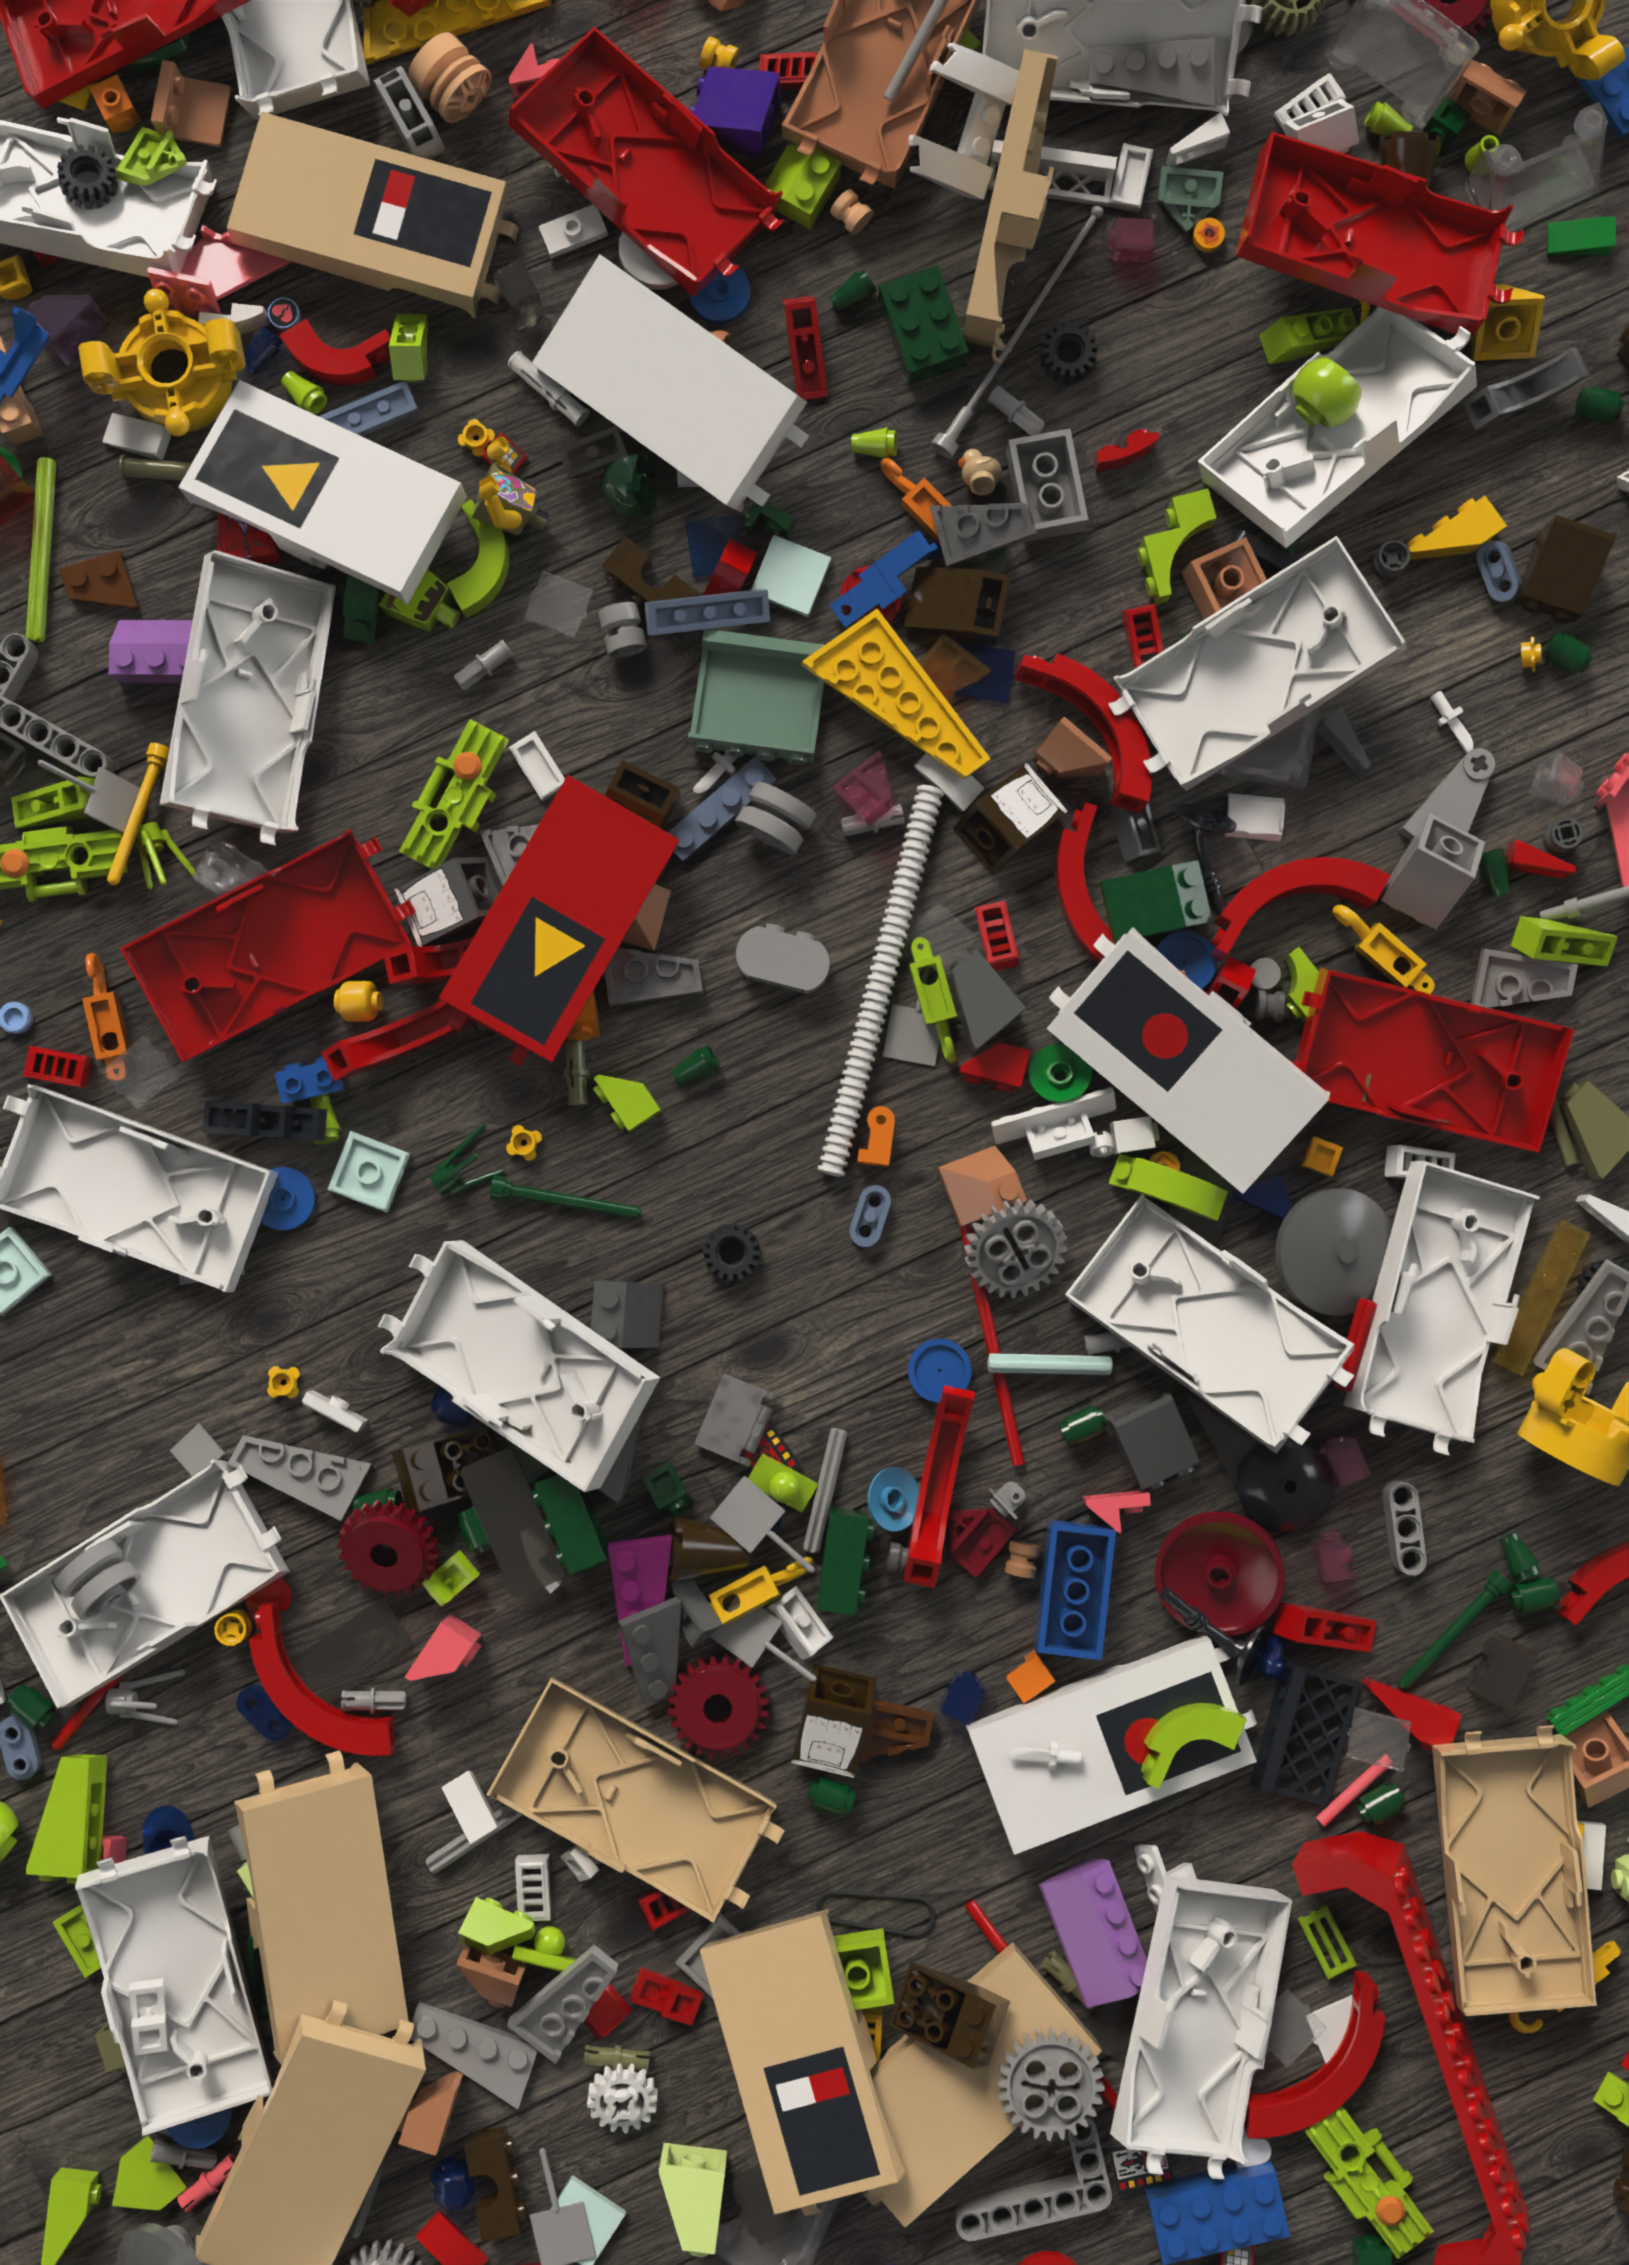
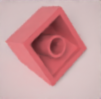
[405,1613,482,1681]

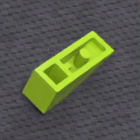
[11,777,95,829]
[1511,916,1618,966]
[41,2167,102,2265]

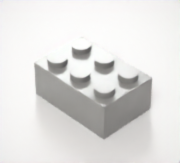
[1006,428,1088,543]

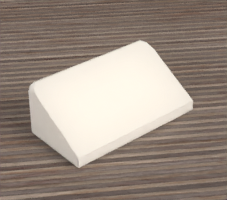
[766,1586,833,1660]

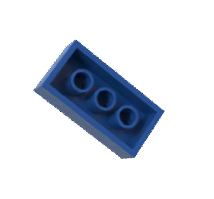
[1034,1519,1116,1660]
[1144,2159,1290,2265]

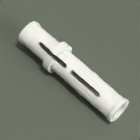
[507,351,590,426]

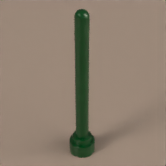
[489,1175,642,1219]
[1397,1569,1514,1691]

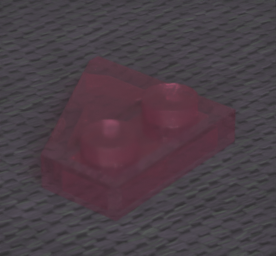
[832,750,894,826]

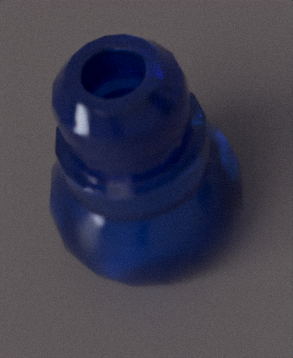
[1255,1636,1286,1679]

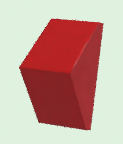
[703,539,757,596]

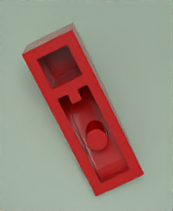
[782,295,828,400]
[1273,1602,1377,1652]
[1362,1677,1462,1751]

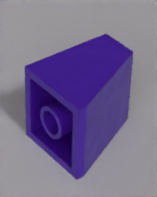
[689,66,780,161]

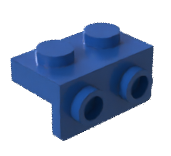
[274,1057,344,1104]

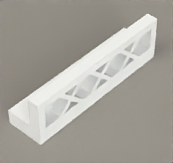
[987,140,1117,207]

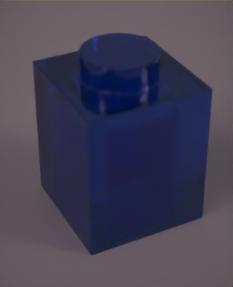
[939,1670,986,1725]

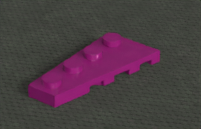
[608,1535,672,1666]

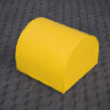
[0,255,32,300]

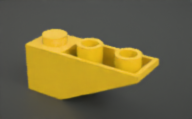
[1406,496,1507,560]

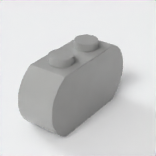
[373,66,446,160]
[736,923,830,994]

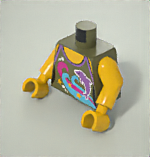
[472,437,549,535]

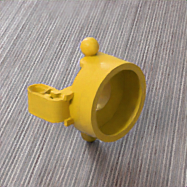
[1490,0,1626,81]
[78,289,246,437]
[1517,1348,1629,1486]

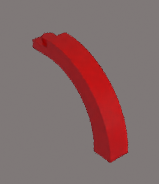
[1014,653,1152,814]
[1055,802,1116,965]
[1210,857,1391,962]
[321,1000,476,1082]
[903,1385,975,1588]
[1557,1541,1629,1625]
[249,1599,396,1756]
[1244,1971,1386,2139]

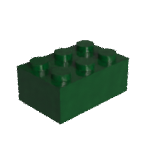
[878,265,969,385]
[532,1472,609,1575]
[817,1506,874,1616]

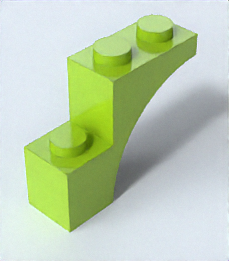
[1137,488,1216,605]

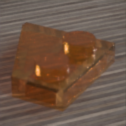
[919,633,991,696]

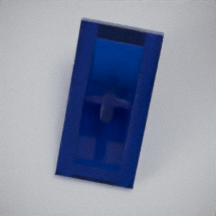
[1230,1175,1292,1220]

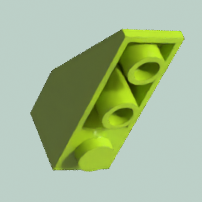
[1259,307,1358,364]

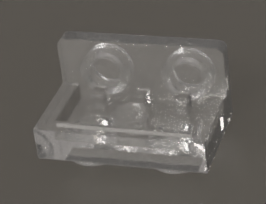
[193,840,268,896]

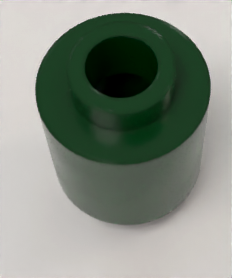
[1574,385,1625,424]
[1542,631,1593,675]
[1058,1405,1108,1447]
[457,1504,499,1554]
[1509,1576,1560,1615]
[6,1684,56,1731]
[806,1776,856,1817]
[1356,1782,1407,1827]

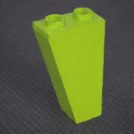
[26,1754,107,1884]

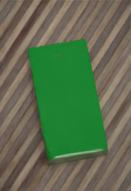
[1546,216,1616,255]

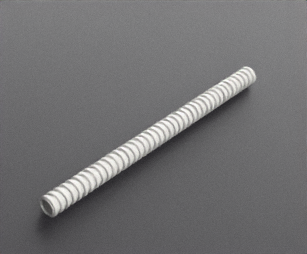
[817,785,944,1177]

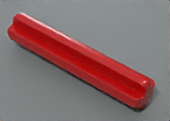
[1334,1298,1377,1392]

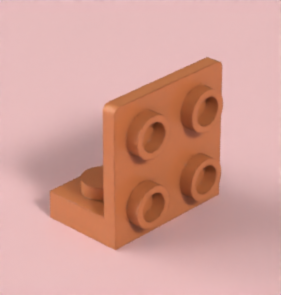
[151,60,232,147]

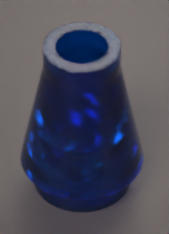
[244,326,283,375]

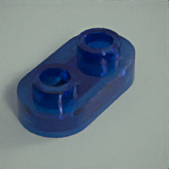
[236,1684,294,1741]

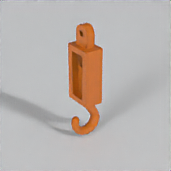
[880,458,952,546]
[82,953,132,1080]

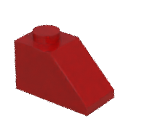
[1206,955,1256,1010]

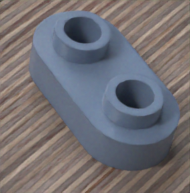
[1477,540,1522,602]
[849,1185,891,1247]
[0,1715,42,1780]

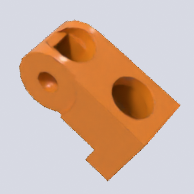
[857,1106,895,1167]

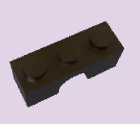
[602,536,700,609]
[464,2125,527,2242]

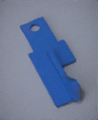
[0,306,49,405]
[830,531,941,628]

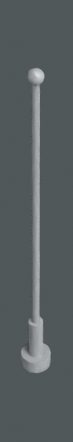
[931,206,1103,459]

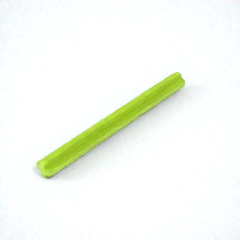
[26,457,56,643]

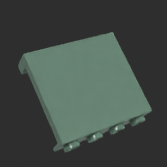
[688,629,824,765]

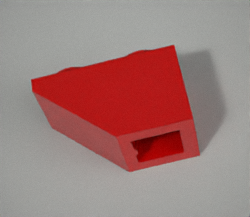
[958,1042,1030,1093]

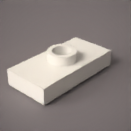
[538,205,608,258]
[301,1390,368,1432]

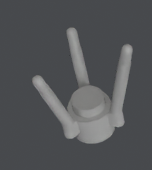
[106,1669,185,1726]

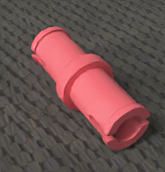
[177,2153,235,2214]

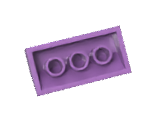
[109,620,193,683]
[1038,1857,1147,2008]

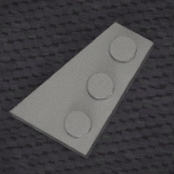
[1471,948,1578,1008]

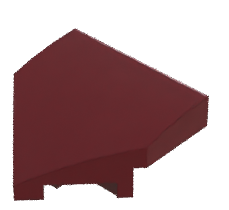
[948,1508,1018,1579]

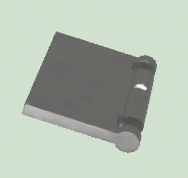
[694,1373,779,1467]

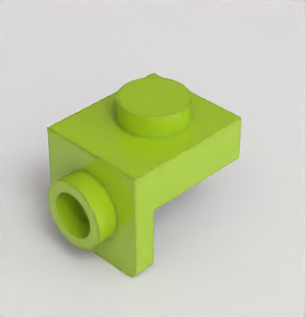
[422,1550,480,1606]

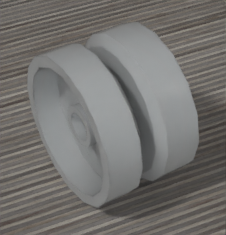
[735,781,817,855]
[54,1539,141,1620]

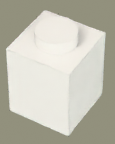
[1109,1116,1159,1154]

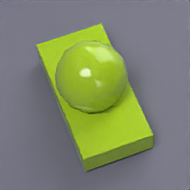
[748,1453,818,1512]
[512,1926,576,1972]

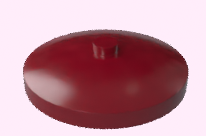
[1155,1511,1285,1636]

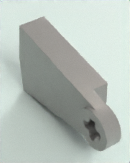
[1398,748,1495,841]

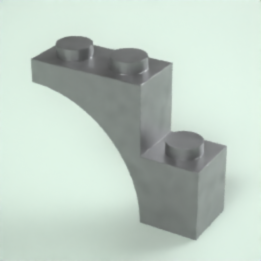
[1462,347,1590,430]

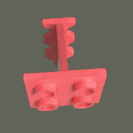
[147,225,293,319]
[1594,751,1629,887]

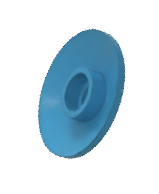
[868,1467,919,1531]

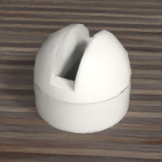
[1089,1131,1115,1157]

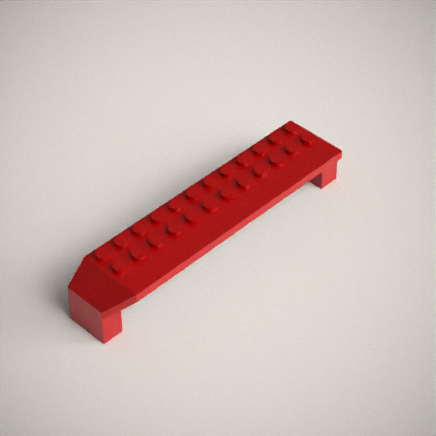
[1292,1831,1530,2265]

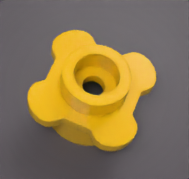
[458,419,495,457]
[1521,637,1542,672]
[506,1125,542,1161]
[267,1366,300,1398]

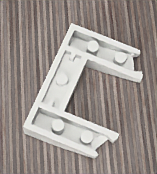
[908,43,1019,200]

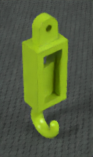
[909,937,957,1063]

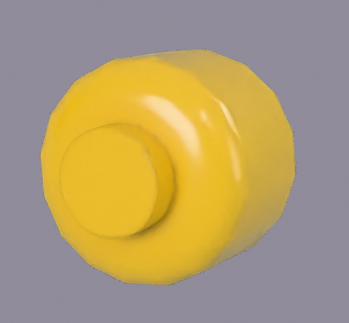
[334,981,384,1022]

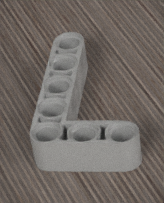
[0,633,115,779]
[955,2114,1112,2241]

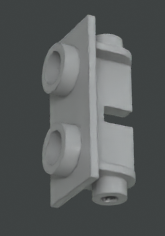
[989,1481,1025,1520]

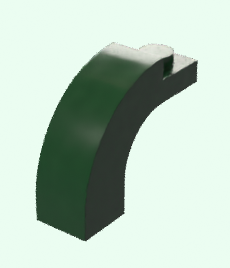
[342,574,382,644]

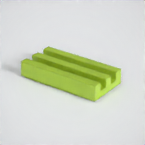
[1297,1904,1357,1980]

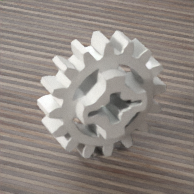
[587,2063,658,2133]

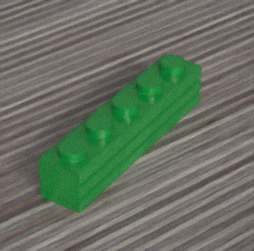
[1545,1664,1629,1736]

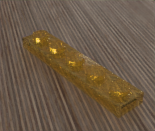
[1491,1219,1591,1376]

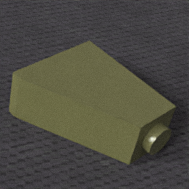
[1559,1081,1629,1180]

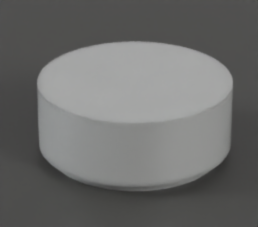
[1250,958,1281,990]

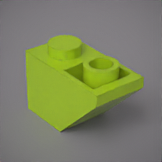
[593,1075,662,1132]
[458,1897,536,1955]

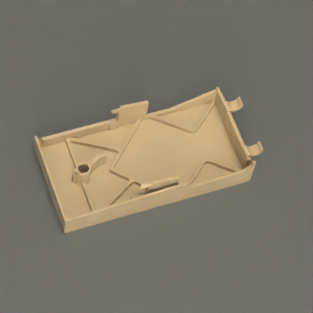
[1432,1725,1597,2016]

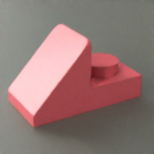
[509,43,560,98]
[1082,1490,1151,1534]

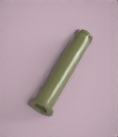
[119,454,192,481]

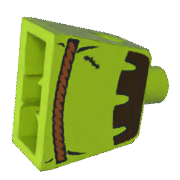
[379,569,461,632]

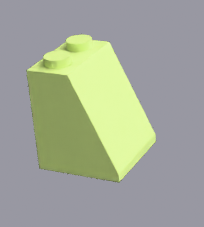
[659,2143,727,2257]

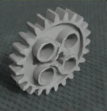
[964,1199,1067,1298]
[996,2027,1105,2141]

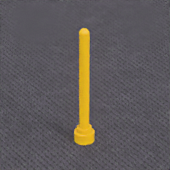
[107,743,170,885]

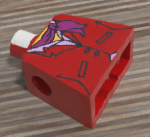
[217,513,283,565]

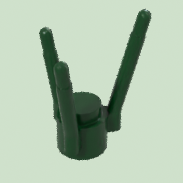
[430,1124,505,1196]

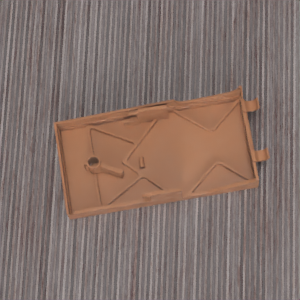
[781,0,981,189]

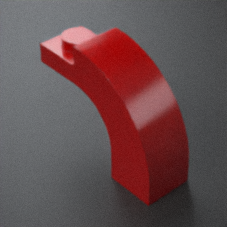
[280,319,391,386]
[383,938,473,985]

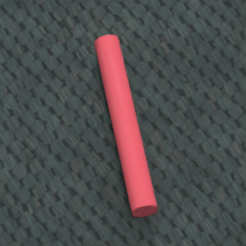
[1316,1753,1395,1827]

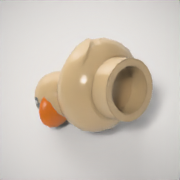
[958,449,1002,495]

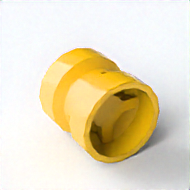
[699,36,740,71]
[214,1609,254,1646]

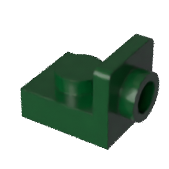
[1422,98,1472,156]
[743,501,794,538]
[643,1462,694,1518]

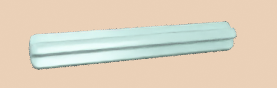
[987,1354,1113,1375]

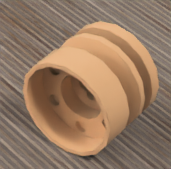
[407,32,492,123]

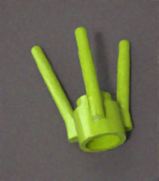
[135,822,198,889]

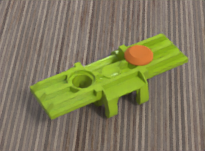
[399,719,509,869]
[0,826,128,902]
[1304,2106,1434,2259]

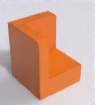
[1006,1650,1055,1704]

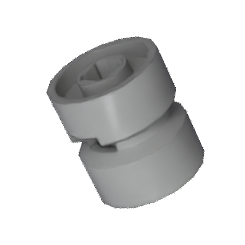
[598,602,647,658]

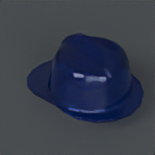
[142,1806,193,1855]

